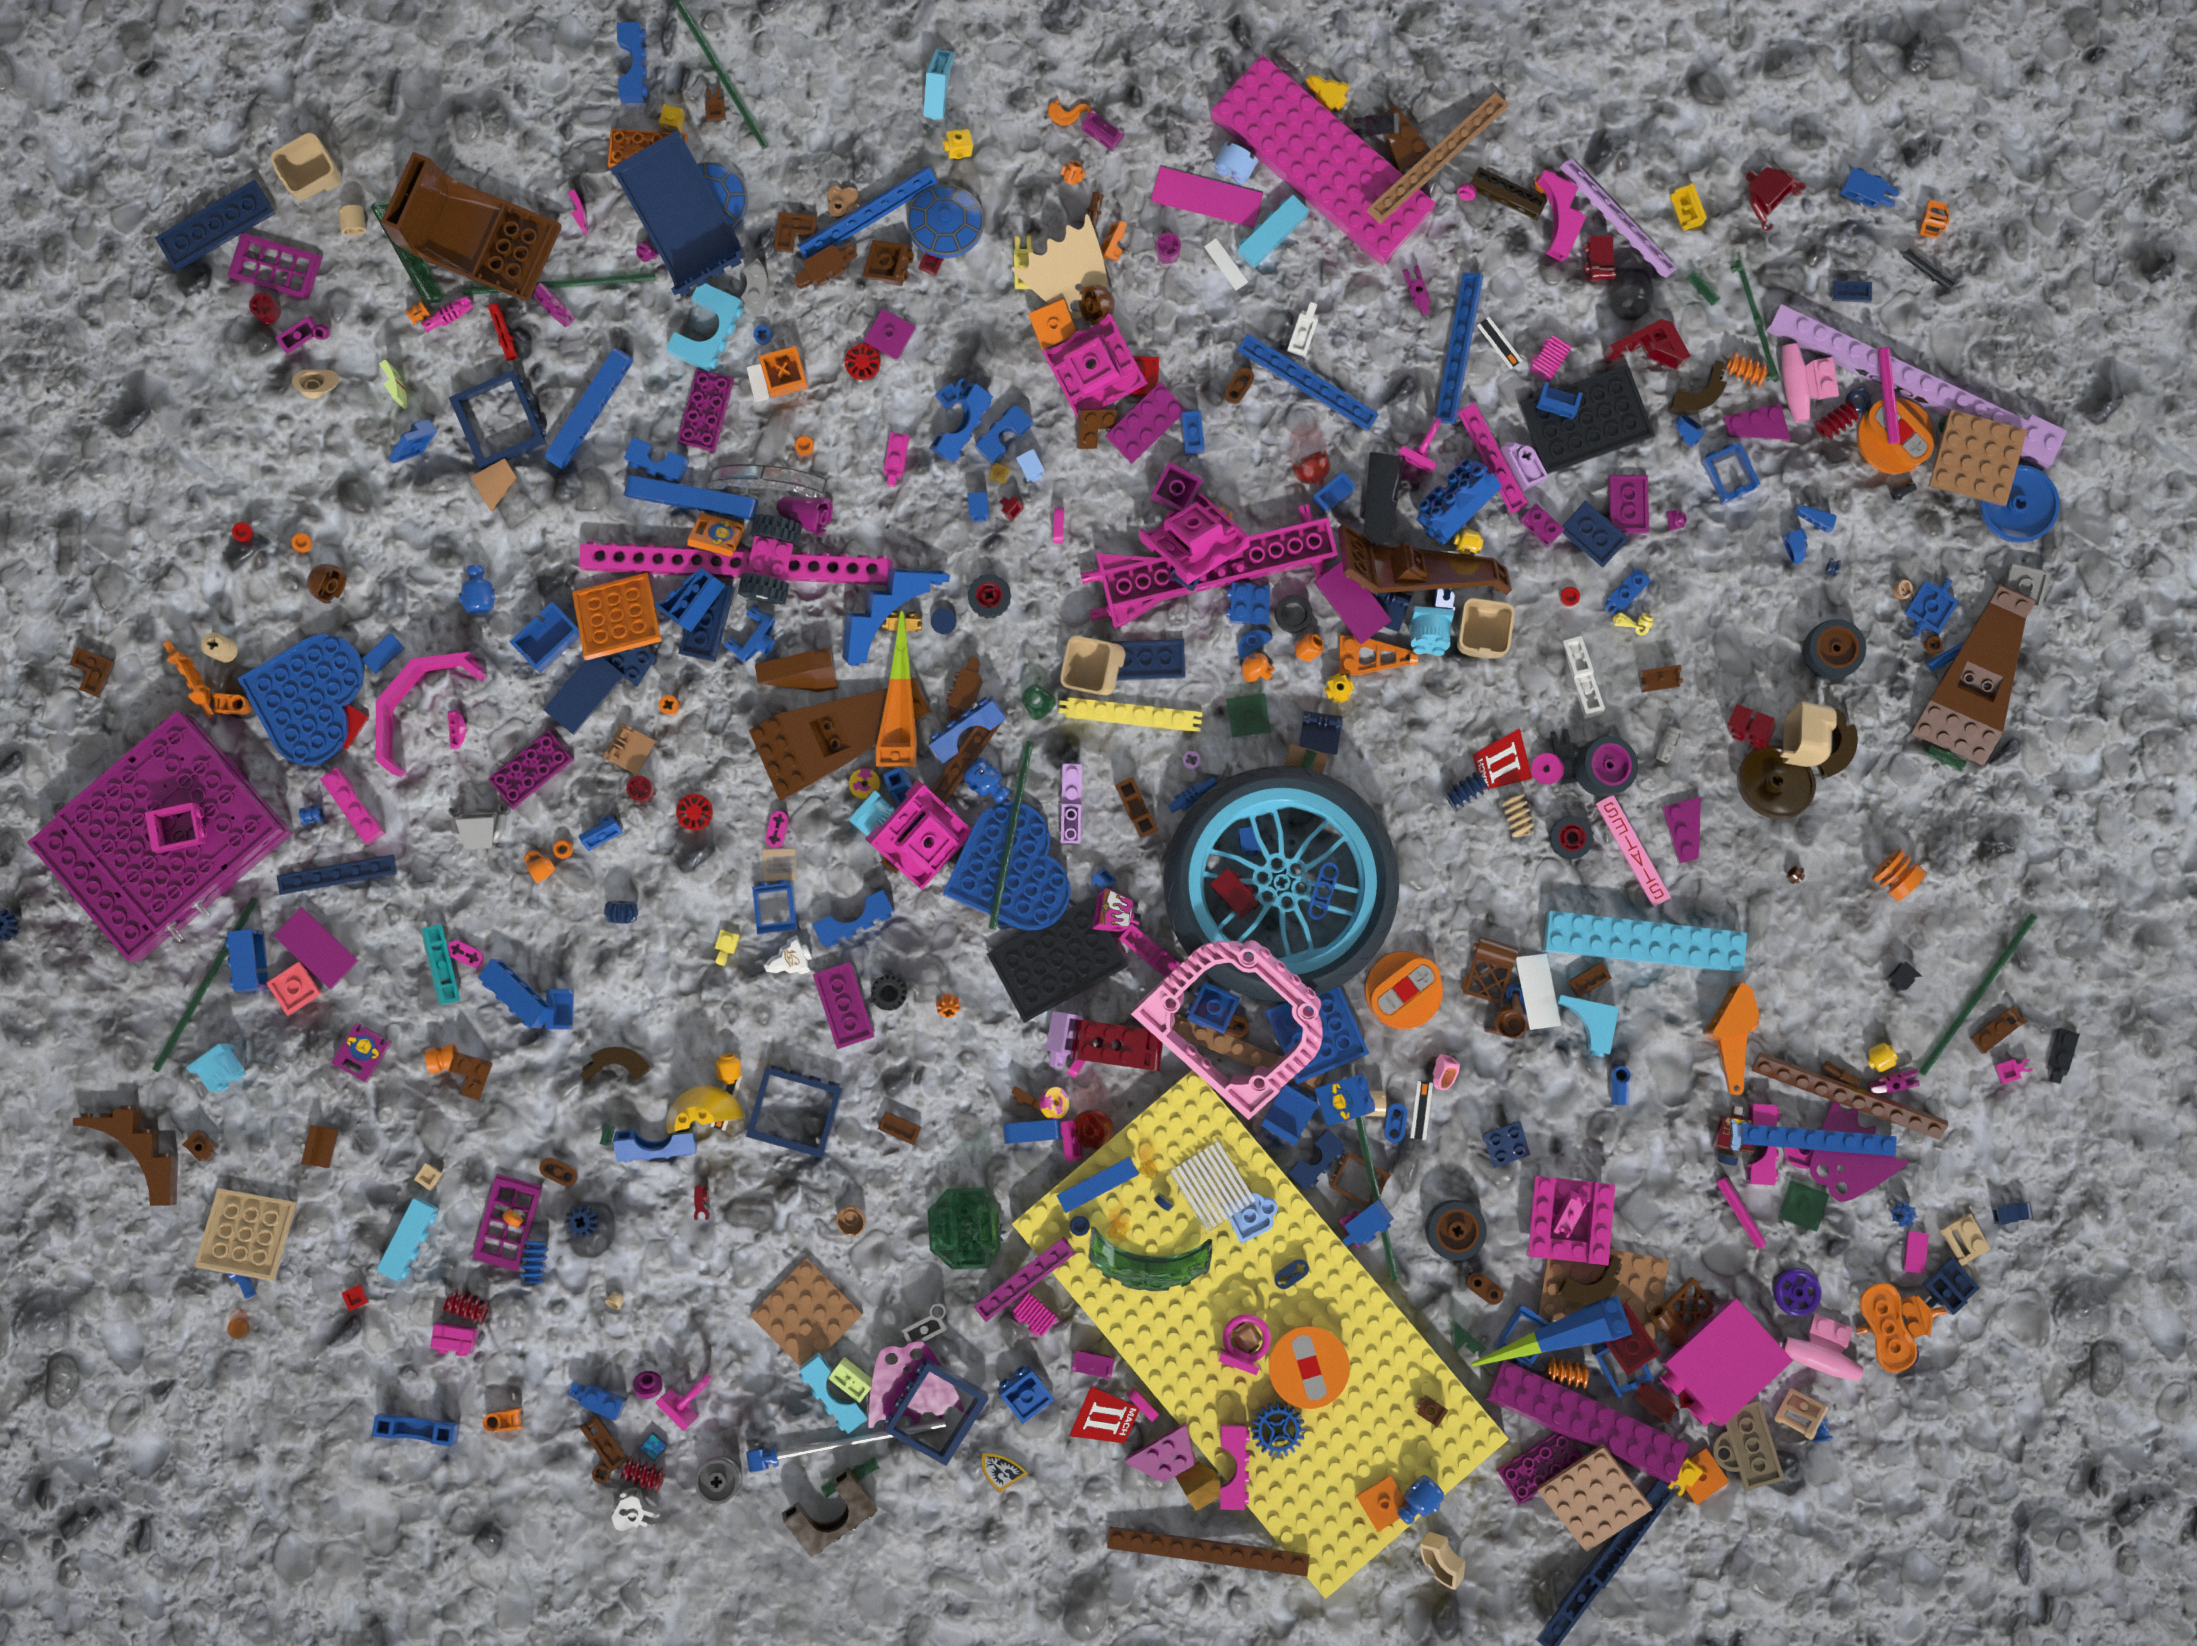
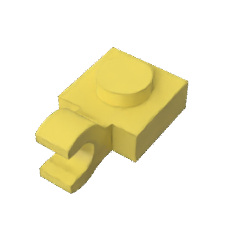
[715,930,740,966]

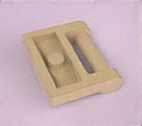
[1939,1213,1991,1266]
[1774,1388,1828,1440]

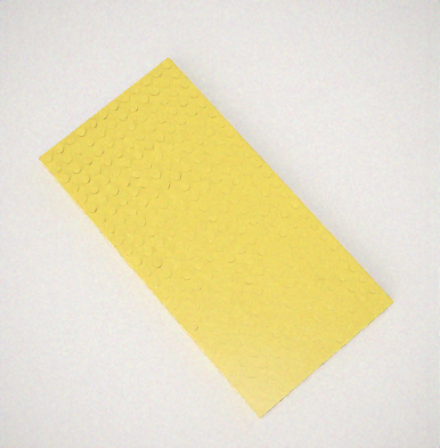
[1012,1070,1509,1599]

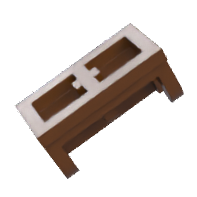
[1638,665,1683,693]

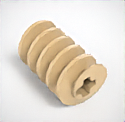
[201,632,238,662]
[1502,794,1536,837]

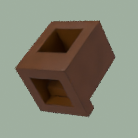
[182,1130,219,1161]
[1414,1394,1448,1428]

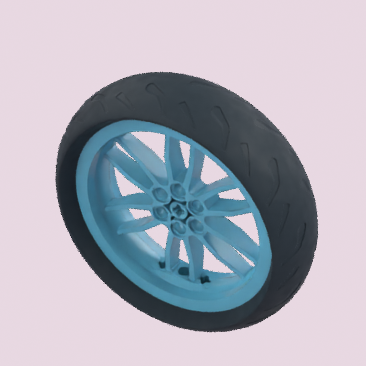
[1163,766,1400,1001]

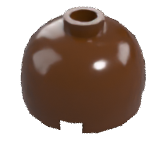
[1079,285,1115,325]
[307,564,346,604]

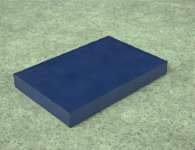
[1562,500,1629,568]

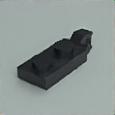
[2047,1028,2080,1084]

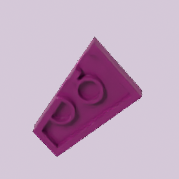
[1723,403,1791,442]
[1662,797,1701,864]

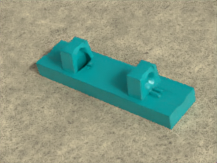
[420,924,461,1006]

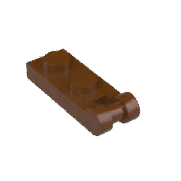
[1969,1005,2027,1054]
[579,1413,629,1472]

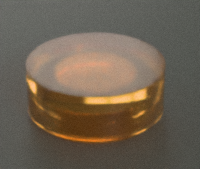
[227,1318,250,1339]

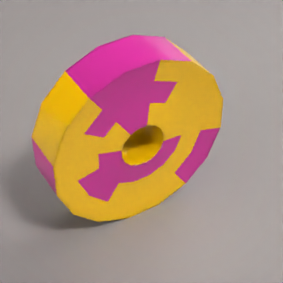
[849,768,881,800]
[1039,1087,1069,1119]

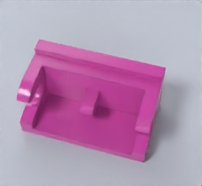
[1553,1190,1589,1238]

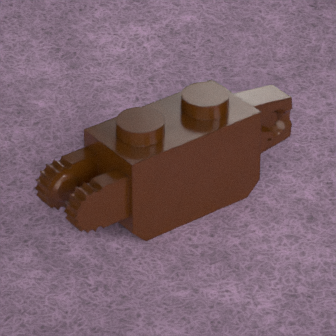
[794,244,858,289]
[946,656,983,722]

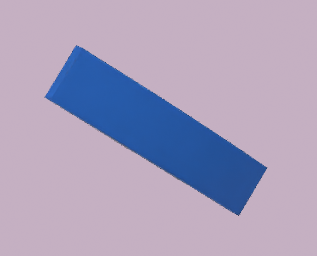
[1056,1156,1139,1213]

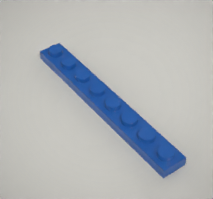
[797,165,938,260]
[1436,273,1484,424]
[1237,334,1379,431]
[1740,1124,1897,1156]

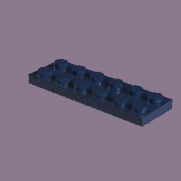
[155,179,276,272]

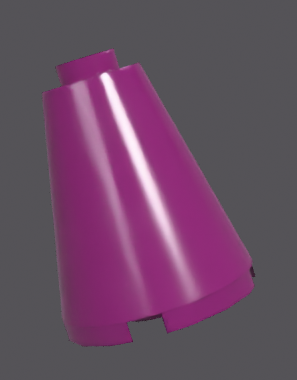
[776,496,833,536]

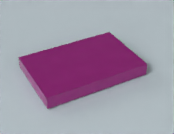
[1608,475,1649,534]

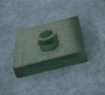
[1226,693,1271,738]
[1778,1181,1829,1232]

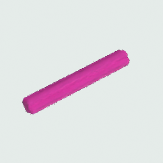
[1716,1177,1766,1249]

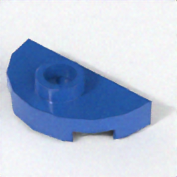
[1238,630,1273,661]

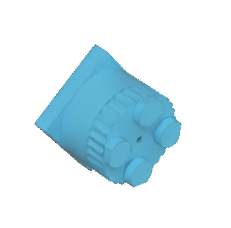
[1409,606,1454,656]
[849,791,895,836]
[186,1043,246,1093]

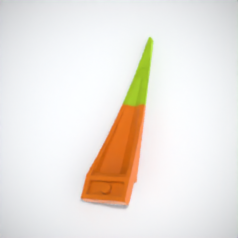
[876,610,917,767]

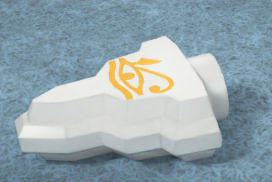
[764,935,812,974]

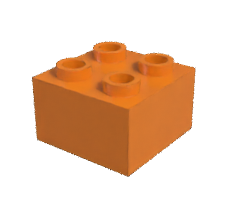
[759,346,809,398]

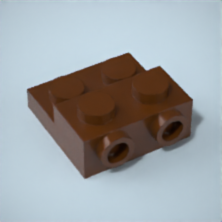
[862,240,914,286]

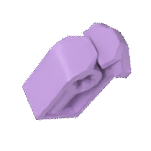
[1501,442,1548,492]

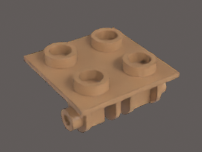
[603,723,656,775]

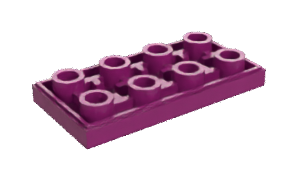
[677,369,735,453]
[1314,560,1392,644]
[488,729,574,809]
[274,907,359,989]
[1496,1432,1583,1505]

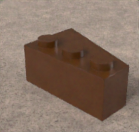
[1382,105,1431,175]

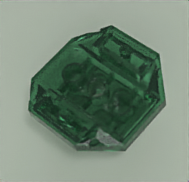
[927,1187,1001,1269]

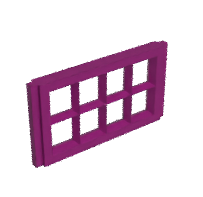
[228,233,323,300]
[472,1174,543,1271]

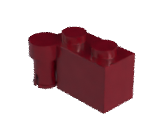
[1583,236,1615,281]
[1210,868,1260,920]

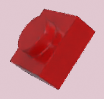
[342,1284,369,1311]

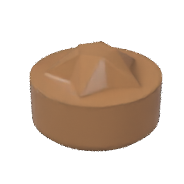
[1893,580,1913,600]

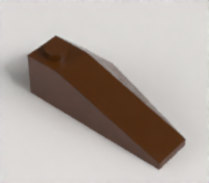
[755,647,838,692]

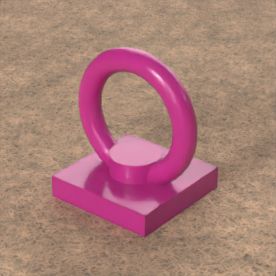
[1398,418,1441,474]
[1217,1314,1271,1376]
[655,1374,712,1432]

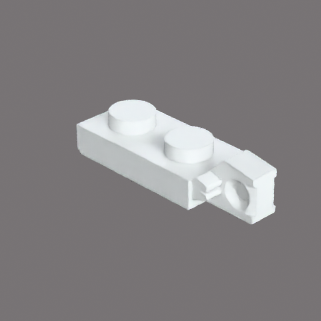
[1287,302,1319,357]

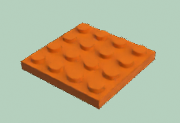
[572,572,662,660]

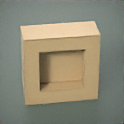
[414,1163,443,1191]

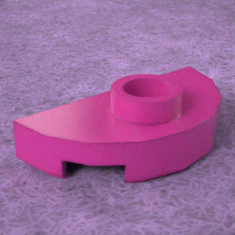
[448,711,467,750]

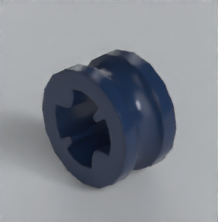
[1825,558,1841,577]

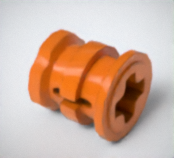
[405,300,431,325]
[659,695,680,716]

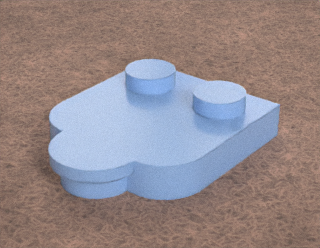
[1223,1193,1278,1244]

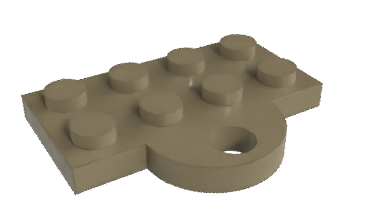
[1712,1400,1785,1491]

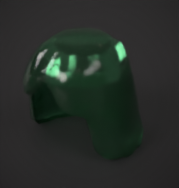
[1021,684,1057,721]

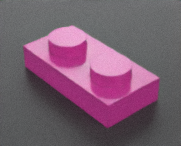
[1061,1120,1083,1162]

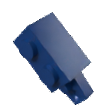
[1341,1199,1394,1247]
[568,1383,628,1421]

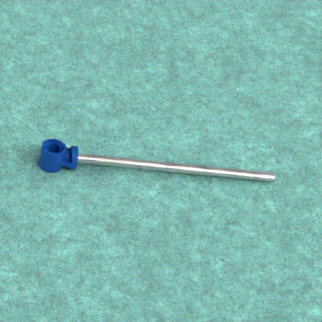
[746,1419,946,1472]

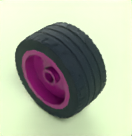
[1574,736,1638,797]

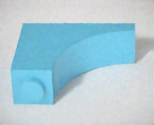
[924,49,955,120]
[1556,995,1619,1057]

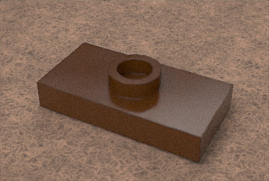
[1567,961,1612,998]
[877,1111,922,1145]

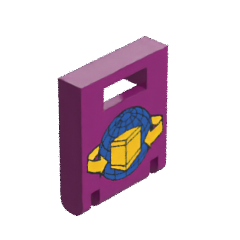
[331,1022,392,1083]

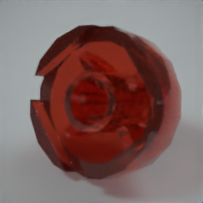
[1291,450,1331,486]
[1073,1109,1114,1150]

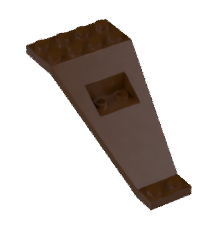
[1338,524,1512,595]
[1911,584,2036,766]
[749,677,932,801]

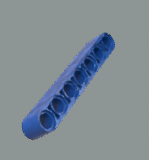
[545,347,633,469]
[624,476,758,520]

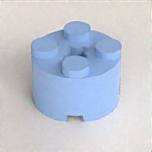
[1213,142,1258,186]

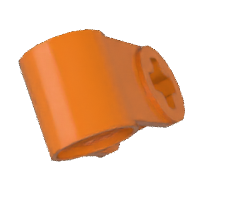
[212,693,252,715]
[483,1408,523,1432]

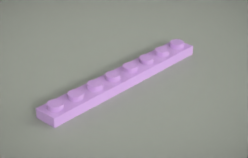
[1560,158,1677,278]

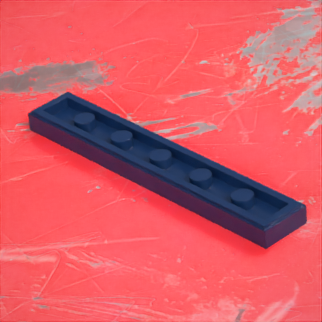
[277,854,398,895]

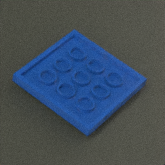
[1265,987,1370,1085]

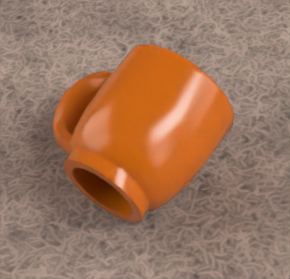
[524,851,556,884]

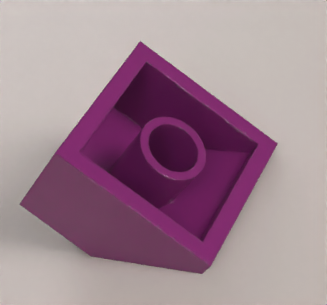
[1150,462,1203,512]

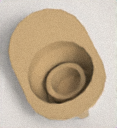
[292,370,339,399]

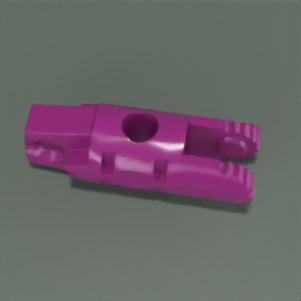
[1402,265,1431,316]
[534,283,575,327]
[1867,1069,1920,1095]

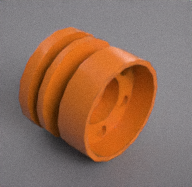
[1872,849,1927,902]

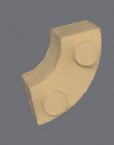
[1420,1532,1465,1590]

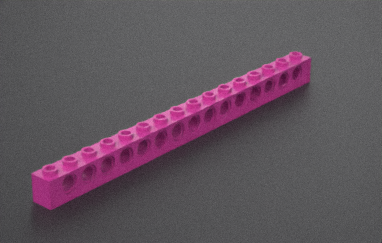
[579,541,893,586]

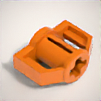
[1918,200,1950,239]

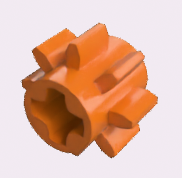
[1060,161,1086,185]
[936,993,960,1018]

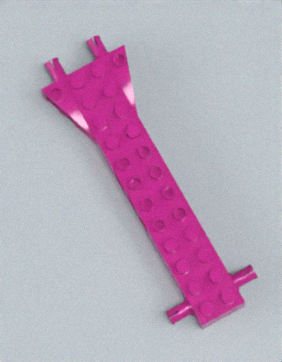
[1080,504,1338,631]

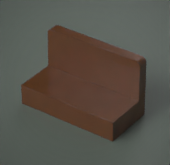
[301,1125,339,1168]

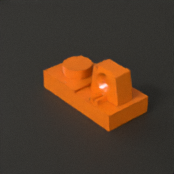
[1100,221,1127,261]

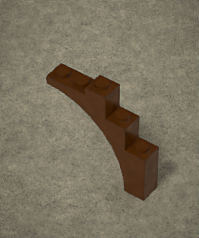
[73,1105,178,1206]

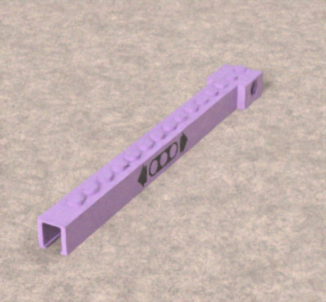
[1766,304,2067,470]

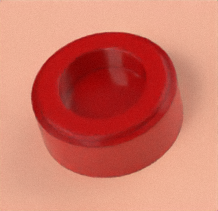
[232,522,253,542]
[1560,587,1580,607]

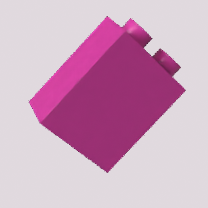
[1659,1298,1793,1427]

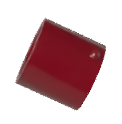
[249,293,281,325]
[626,776,656,803]

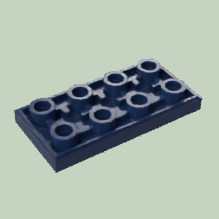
[543,657,625,735]

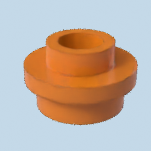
[553,839,573,859]

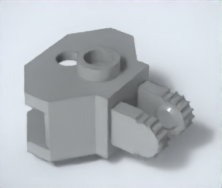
[611,1485,661,1531]

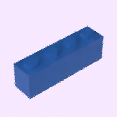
[478,959,554,1029]

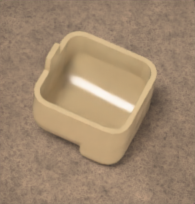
[271,133,342,201]
[1457,598,1515,659]
[1061,636,1125,695]
[1780,701,1837,767]

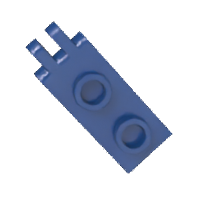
[1604,568,1651,616]

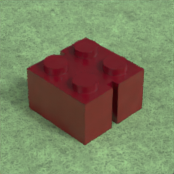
[1727,704,1776,749]

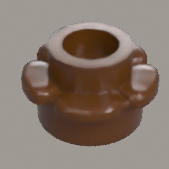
[1923,635,1943,655]
[1786,866,1805,884]

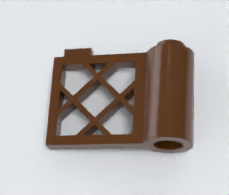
[1461,937,1519,1004]
[1649,1277,1715,1347]

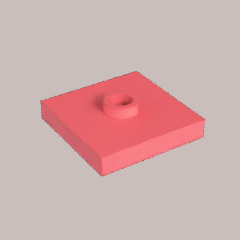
[266,961,322,1016]

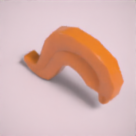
[1048,99,1091,126]

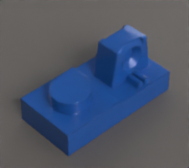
[578,815,623,851]

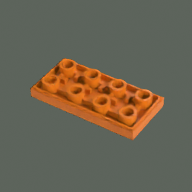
[608,129,688,168]

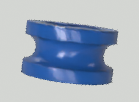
[753,326,772,345]

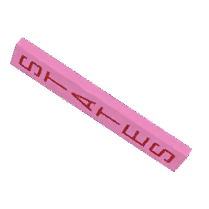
[1595,795,1671,907]

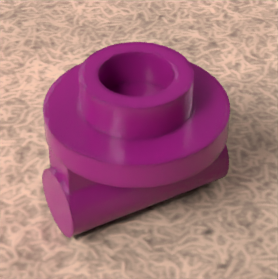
[636,240,659,262]
[1667,509,1687,531]

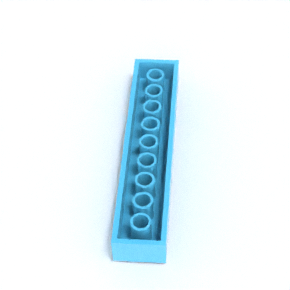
[1542,911,1747,973]

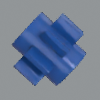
[1890,1202,1918,1227]

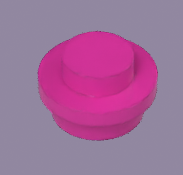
[1457,183,1476,201]

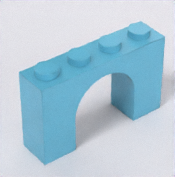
[666,284,745,372]

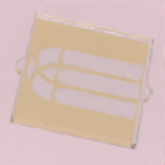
[760,848,799,882]

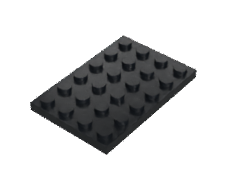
[1518,364,1655,475]
[987,897,1128,1023]

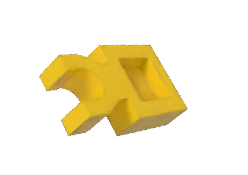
[1668,1457,1703,1497]

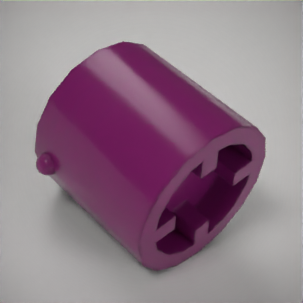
[1156,232,1181,264]

